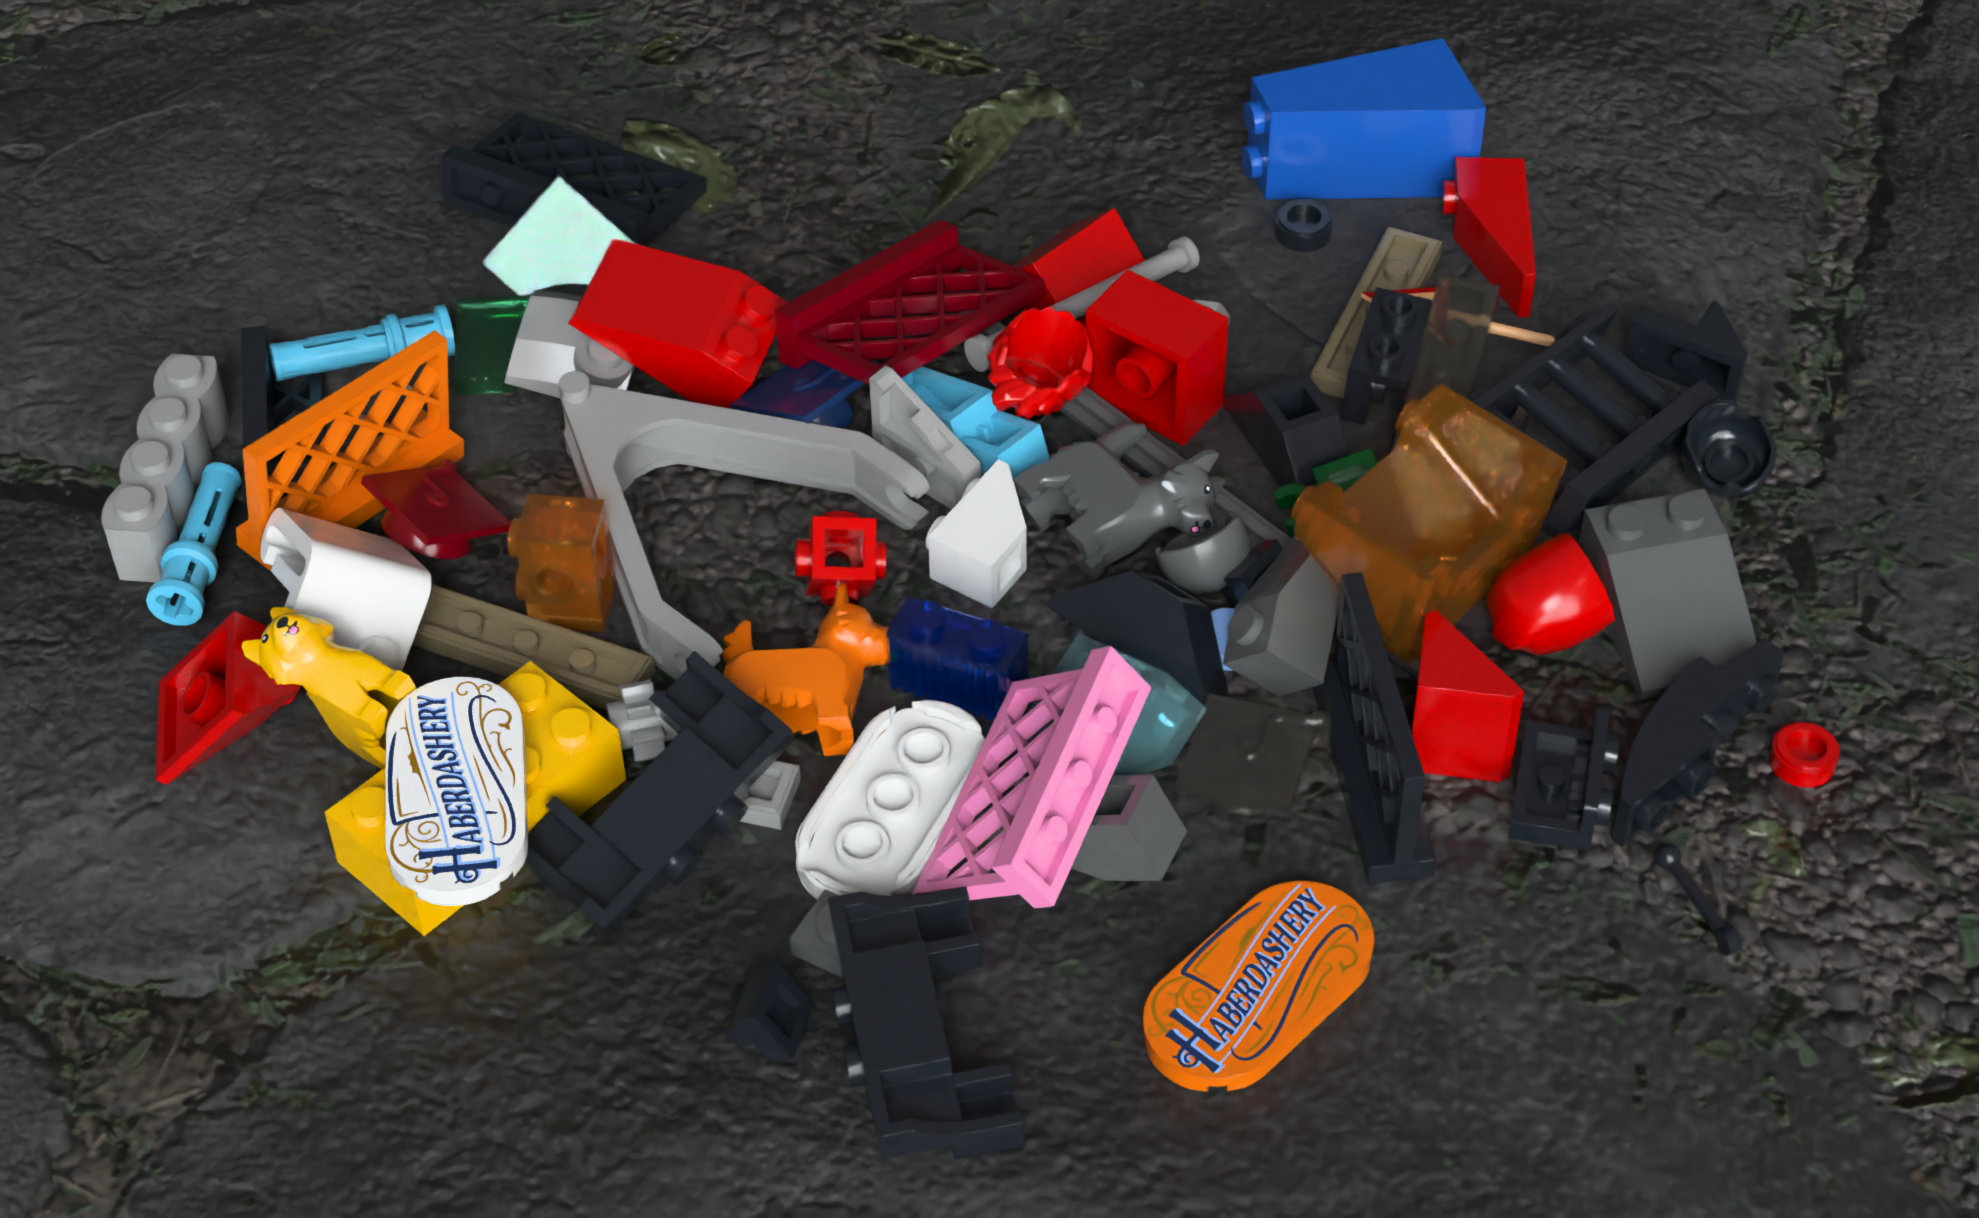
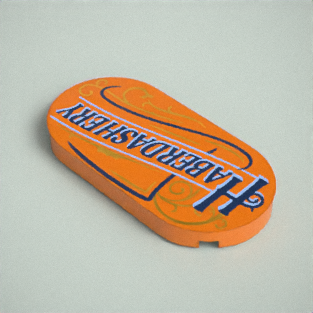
[1143,881,1374,1092]

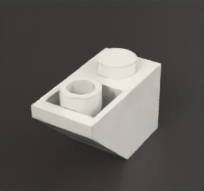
[926,459,1027,608]

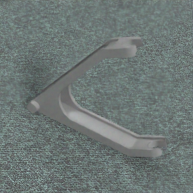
[559,371,930,680]

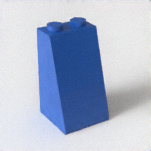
[1241,38,1486,200]

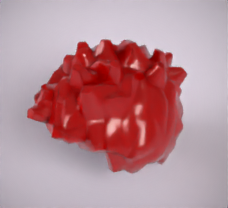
[987,307,1094,419]

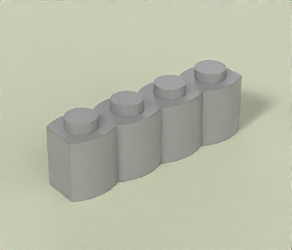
[101,354,230,583]

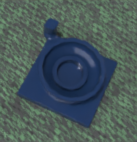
[730,360,881,429]

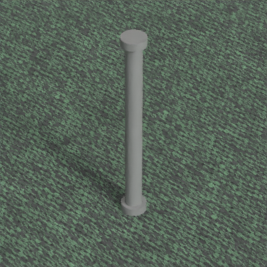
[964,236,1200,372]

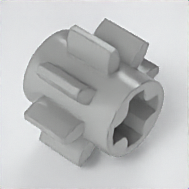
[606,679,678,763]

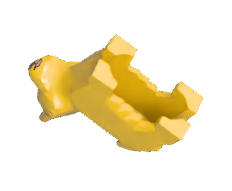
[241,607,417,770]

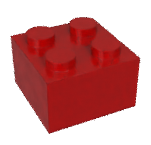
[1086,269,1229,446]

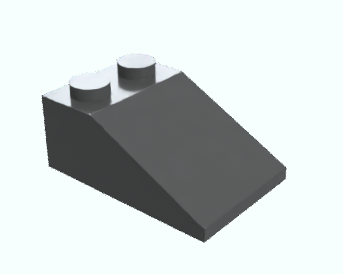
[1579,489,1757,700]

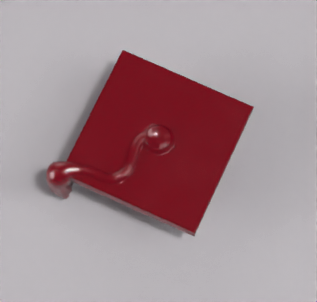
[361,459,512,559]

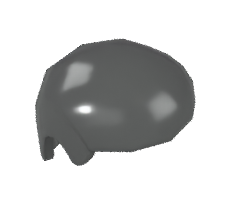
[1155,512,1251,594]

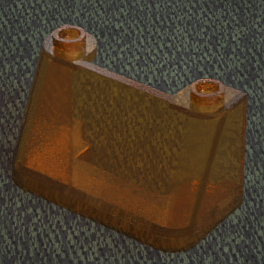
[1291,383,1567,664]

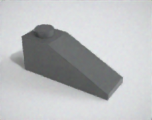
[1223,508,1358,697]
[972,775,1187,881]

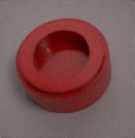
[1769,722,1840,788]

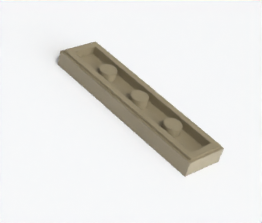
[1310,227,1443,399]
[412,584,656,710]

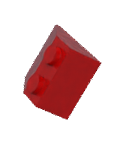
[568,238,788,409]

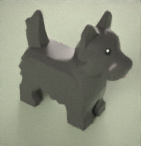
[1013,423,1226,580]

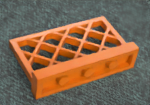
[236,330,464,571]

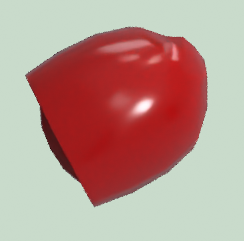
[1486,532,1615,655]

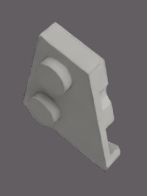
[869,365,981,510]

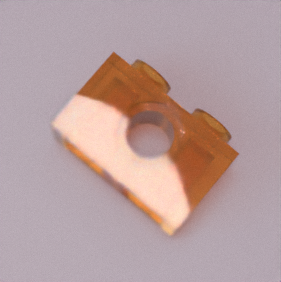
[508,494,616,632]

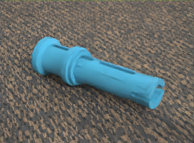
[269,304,455,382]
[146,462,242,626]

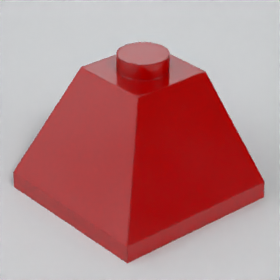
[155,611,301,785]

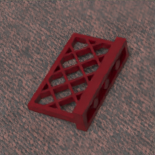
[775,219,1045,385]

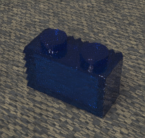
[886,597,1030,720]

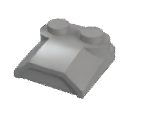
[505,289,635,398]

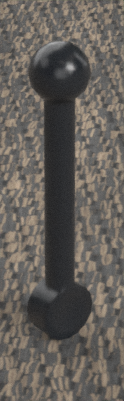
[1654,843,1742,956]

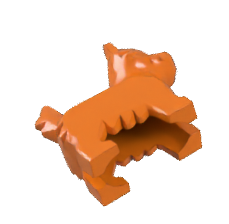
[722,583,900,756]

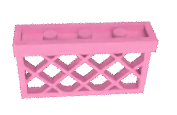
[912,646,1152,908]

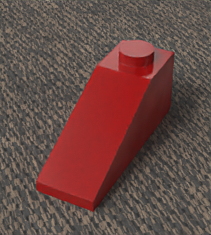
[1441,157,1536,318]

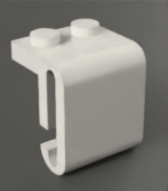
[260,508,431,671]

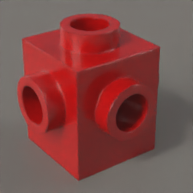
[794,511,886,606]

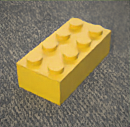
[324,661,626,936]

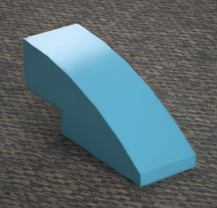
[869,366,1050,478]

